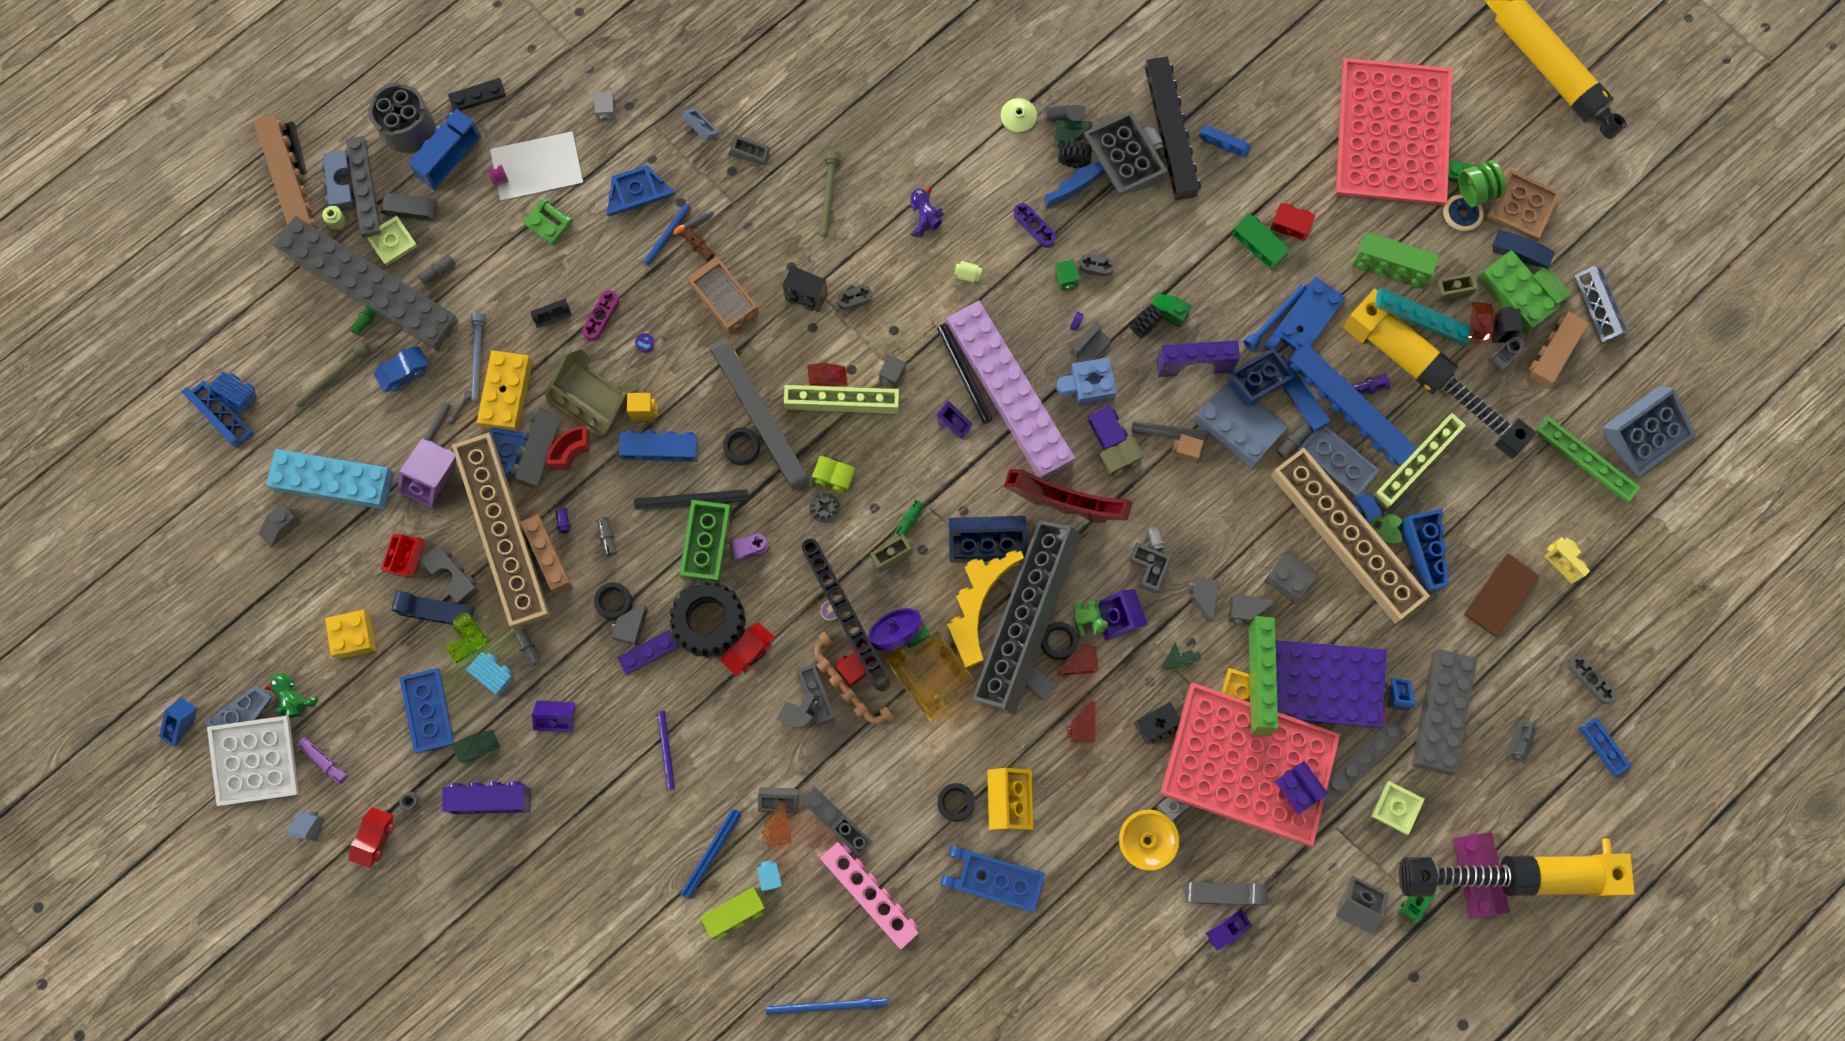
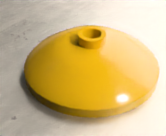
[1119,810,1179,871]

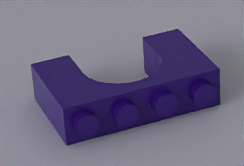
[1156,340,1240,377]

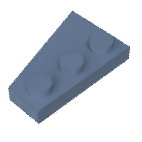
[203,686,273,727]

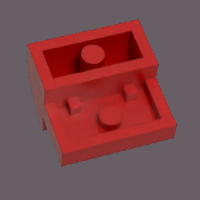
[380,534,425,578]

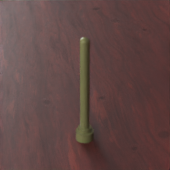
[820,151,841,237]
[295,341,370,407]

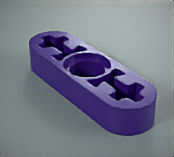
[1014,203,1056,248]

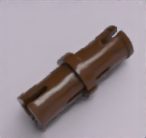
[682,228,715,262]

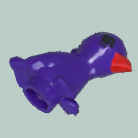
[910,188,944,237]

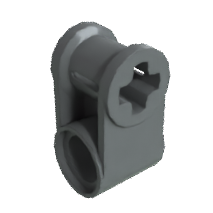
[1487,337,1525,373]

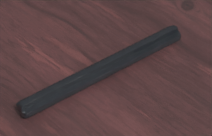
[937,323,992,424]
[634,489,748,510]

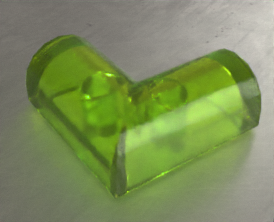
[445,613,490,663]

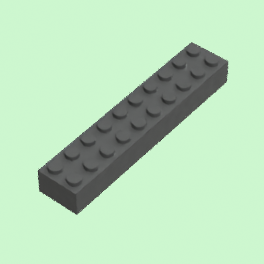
[273,215,458,351]
[972,520,1081,715]

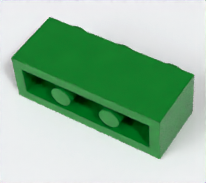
[1231,213,1290,271]

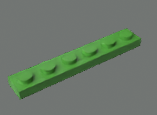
[1536,416,1641,503]

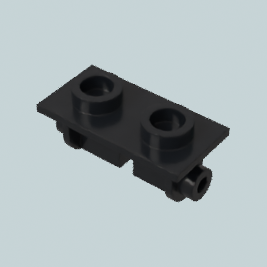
[530,298,572,328]

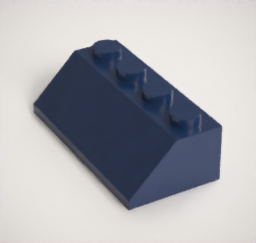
[948,515,1027,563]

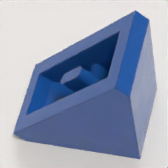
[1388,678,1415,711]

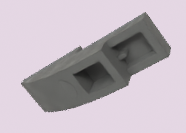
[800,786,873,857]

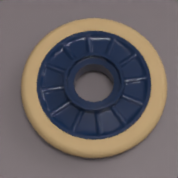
[1443,195,1484,232]

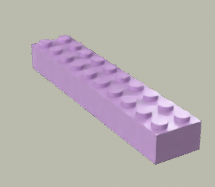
[946,301,1075,480]

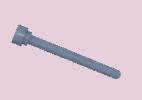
[471,313,486,402]

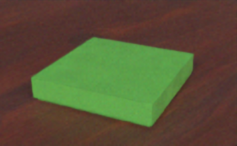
[1533,268,1572,304]

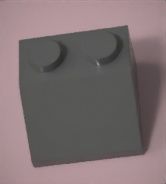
[1264,551,1318,604]
[1336,876,1388,935]

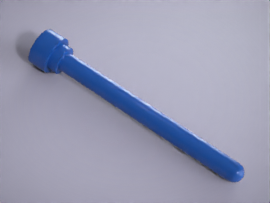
[1243,283,1307,351]

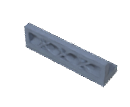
[1575,265,1629,343]

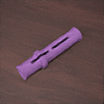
[297,737,348,785]

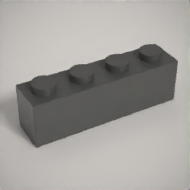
[511,407,561,488]

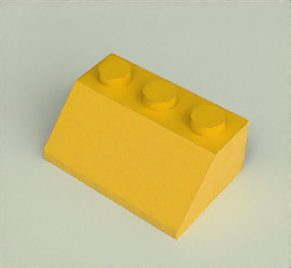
[988,768,1034,831]

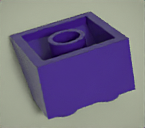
[1098,589,1148,641]

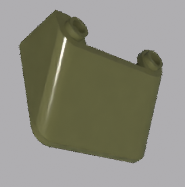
[545,346,640,437]

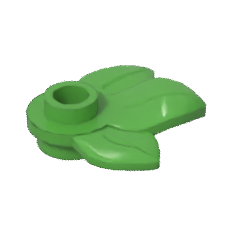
[1368,514,1403,543]

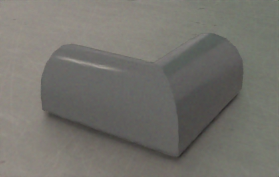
[1045,105,1085,121]
[1129,542,1172,593]

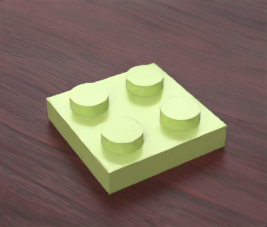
[366,216,418,267]
[1371,781,1425,835]

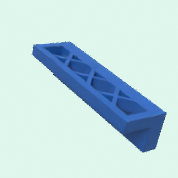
[181,380,254,448]

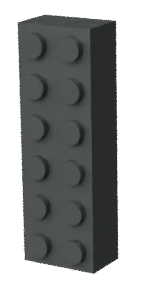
[1411,649,1478,775]

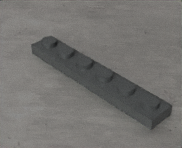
[346,136,381,238]
[1321,718,1406,813]

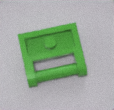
[523,198,573,246]

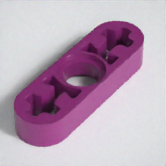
[583,290,619,341]

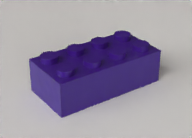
[442,781,531,815]

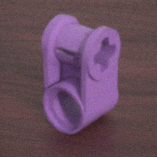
[729,534,768,562]

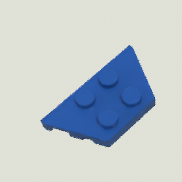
[606,165,675,217]

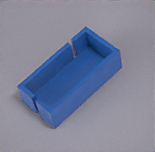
[408,109,481,190]

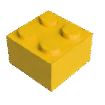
[325,610,376,659]

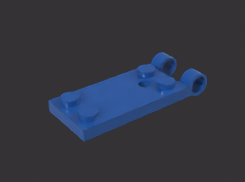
[1264,276,1346,360]
[940,846,1045,912]

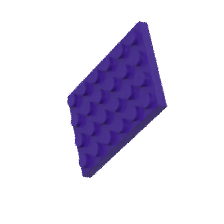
[1275,640,1387,729]

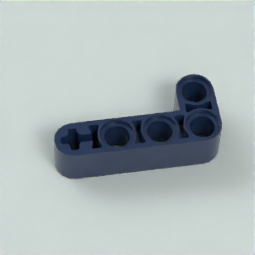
[391,591,475,628]

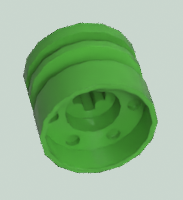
[1458,160,1506,207]

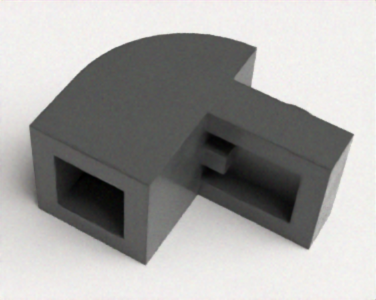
[777,692,820,728]

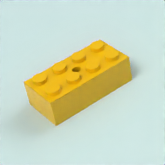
[477,350,533,432]

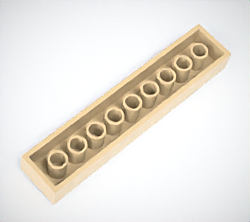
[452,433,551,629]
[1271,448,1430,624]

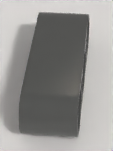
[381,193,437,222]

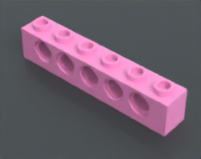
[820,842,919,949]

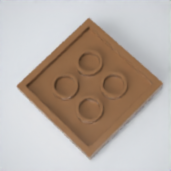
[1486,169,1561,241]

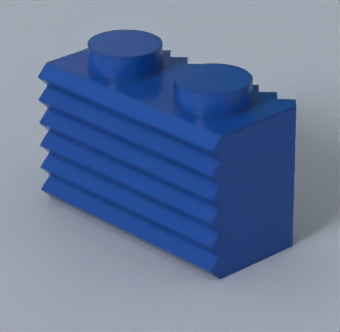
[209,371,257,414]

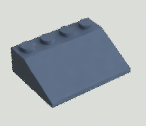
[1193,380,1288,469]
[1602,386,1696,477]

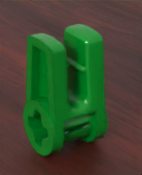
[1397,894,1436,925]

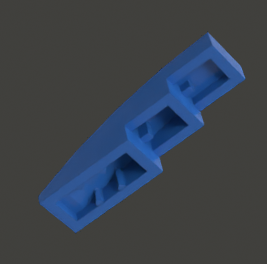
[1044,162,1105,208]

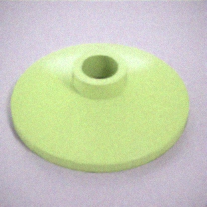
[1001,98,1037,133]

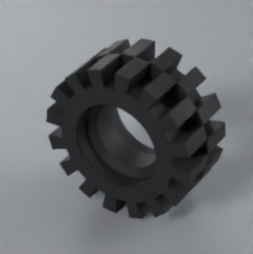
[1058,140,1092,168]
[1130,304,1164,339]

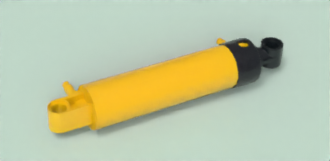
[1484,0,1627,139]

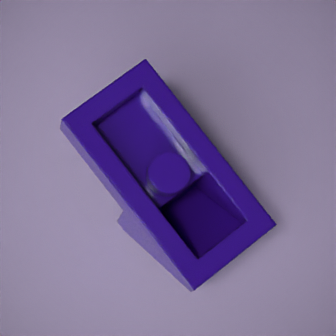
[936,401,973,439]

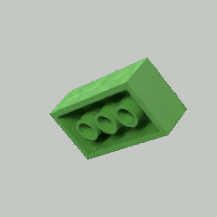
[1352,232,1439,288]
[1477,250,1561,335]
[679,500,732,584]

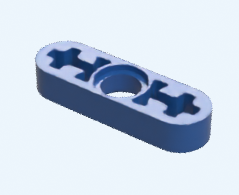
[1199,126,1251,157]

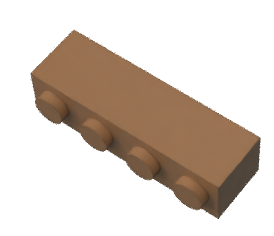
[1528,312,1588,389]
[520,514,573,595]

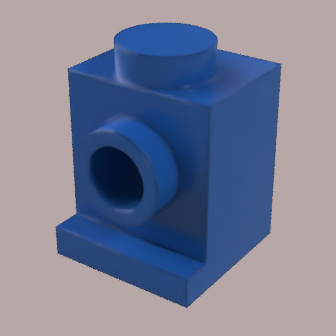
[1352,493,1382,522]

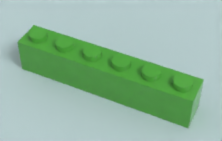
[1249,616,1278,736]

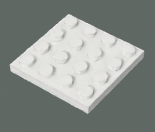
[207,715,299,806]

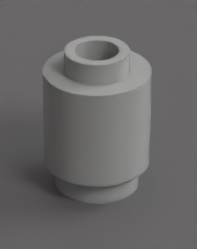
[1143,127,1164,154]

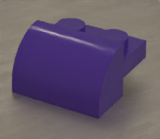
[1274,761,1329,815]

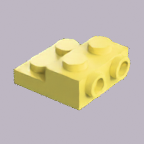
[1544,537,1590,584]

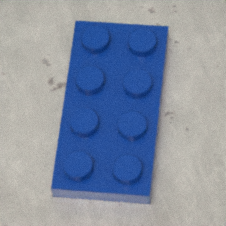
[399,668,455,754]

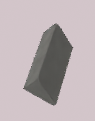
[758,787,799,813]

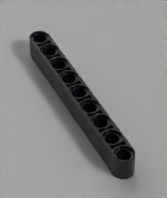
[802,538,890,691]

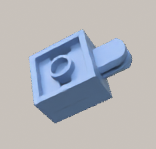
[1056,357,1117,406]

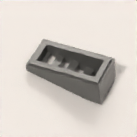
[728,134,770,164]

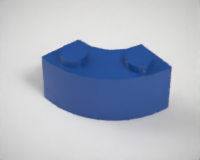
[374,346,429,393]

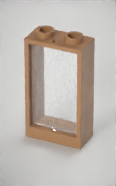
[687,256,759,334]

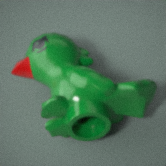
[265,673,318,718]

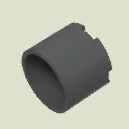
[368,83,435,153]

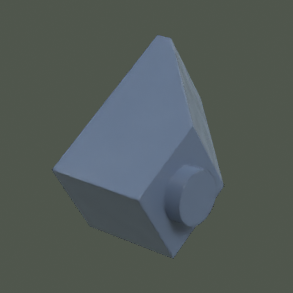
[285,810,324,842]

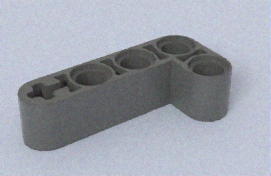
[1185,882,1267,906]

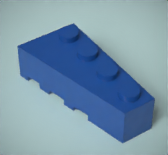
[1400,508,1449,594]

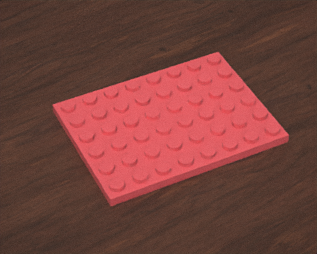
[1335,58,1452,205]
[1160,682,1340,847]

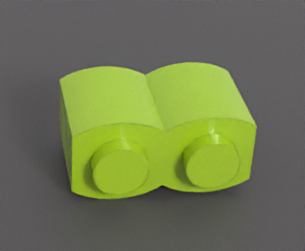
[812,456,856,493]

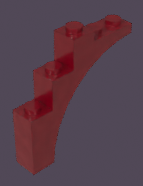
[1004,469,1133,523]

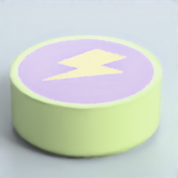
[820,601,837,621]

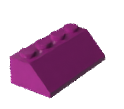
[1452,832,1510,919]

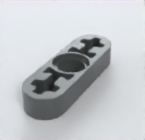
[1568,655,1617,704]

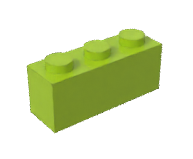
[700,887,766,940]

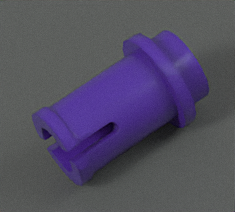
[555,508,571,533]

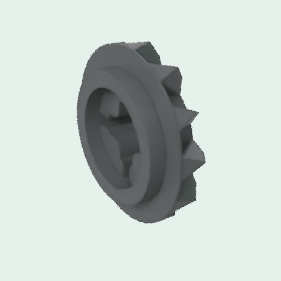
[809,493,840,523]

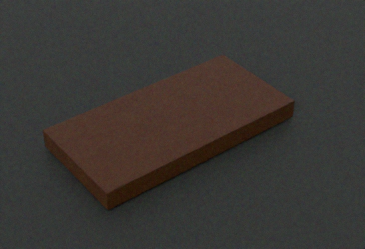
[1464,553,1540,637]

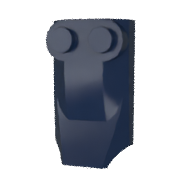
[1227,348,1296,405]

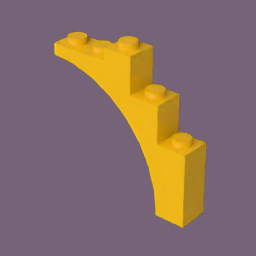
[947,550,1024,669]

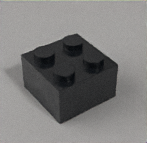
[782,266,828,312]

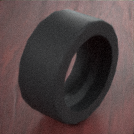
[723,428,760,466]
[594,582,633,621]
[1041,622,1078,660]
[937,783,975,822]

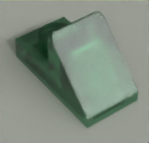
[1160,642,1201,672]

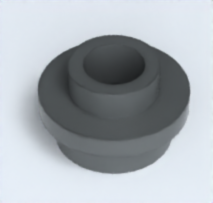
[399,792,420,812]

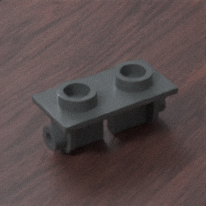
[1506,720,1538,764]

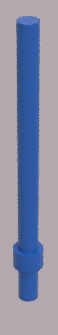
[766,997,888,1015]

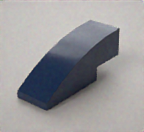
[1492,230,1555,269]

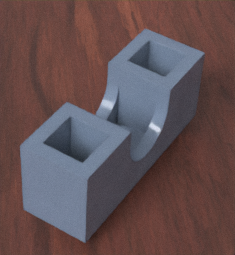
[321,151,356,211]

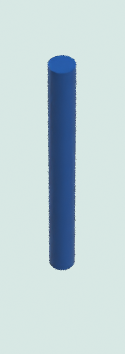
[643,204,691,266]

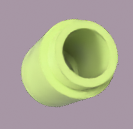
[322,206,346,230]
[954,261,982,283]

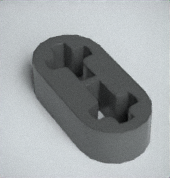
[1079,254,1115,276]
[838,285,872,310]

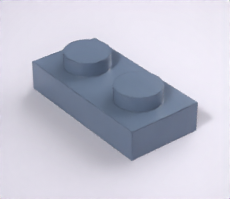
[681,108,720,141]

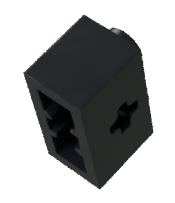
[1490,307,1523,343]
[1134,702,1180,744]

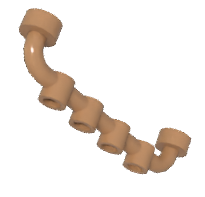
[814,631,895,724]

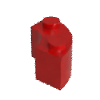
[546,427,590,470]
[720,622,775,677]
[348,807,395,868]

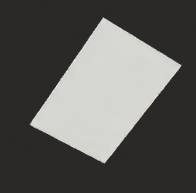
[490,132,583,201]

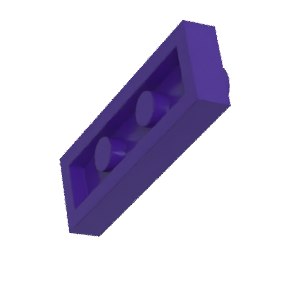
[617,630,679,675]

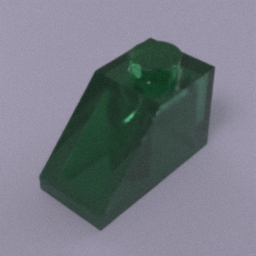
[1054,120,1092,149]
[452,729,501,764]

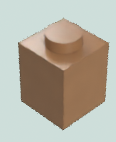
[1172,434,1204,463]

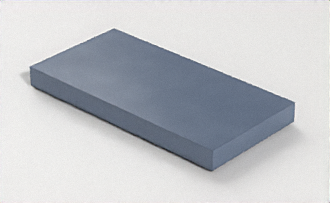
[1296,426,1380,497]

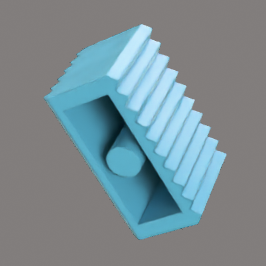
[466,652,514,696]

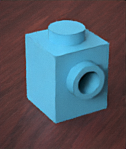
[757,860,783,892]

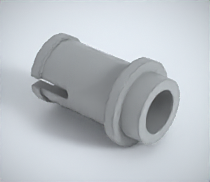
[1147,526,1165,551]

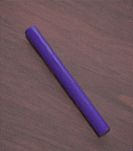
[657,711,675,790]

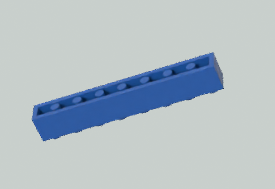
[1288,343,1417,466]

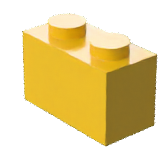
[627,393,659,422]

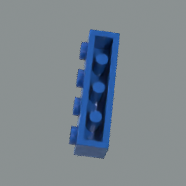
[619,430,699,462]

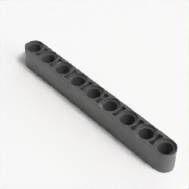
[709,339,810,491]

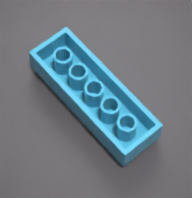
[266,449,394,510]

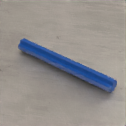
[681,809,741,899]

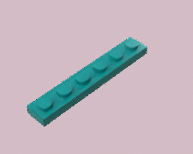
[1375,288,1471,345]

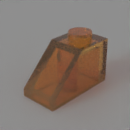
[761,800,792,848]

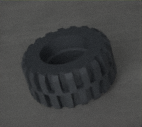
[669,581,746,658]

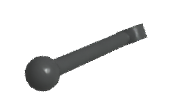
[447,390,472,424]
[1381,491,1413,517]

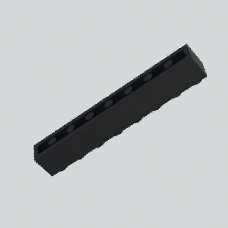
[1145,56,1201,200]

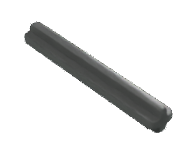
[1132,421,1207,441]

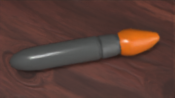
[673,211,714,235]

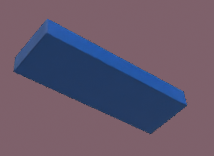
[1283,377,1331,432]
[1578,717,1632,778]

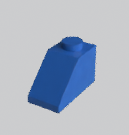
[159,698,197,747]

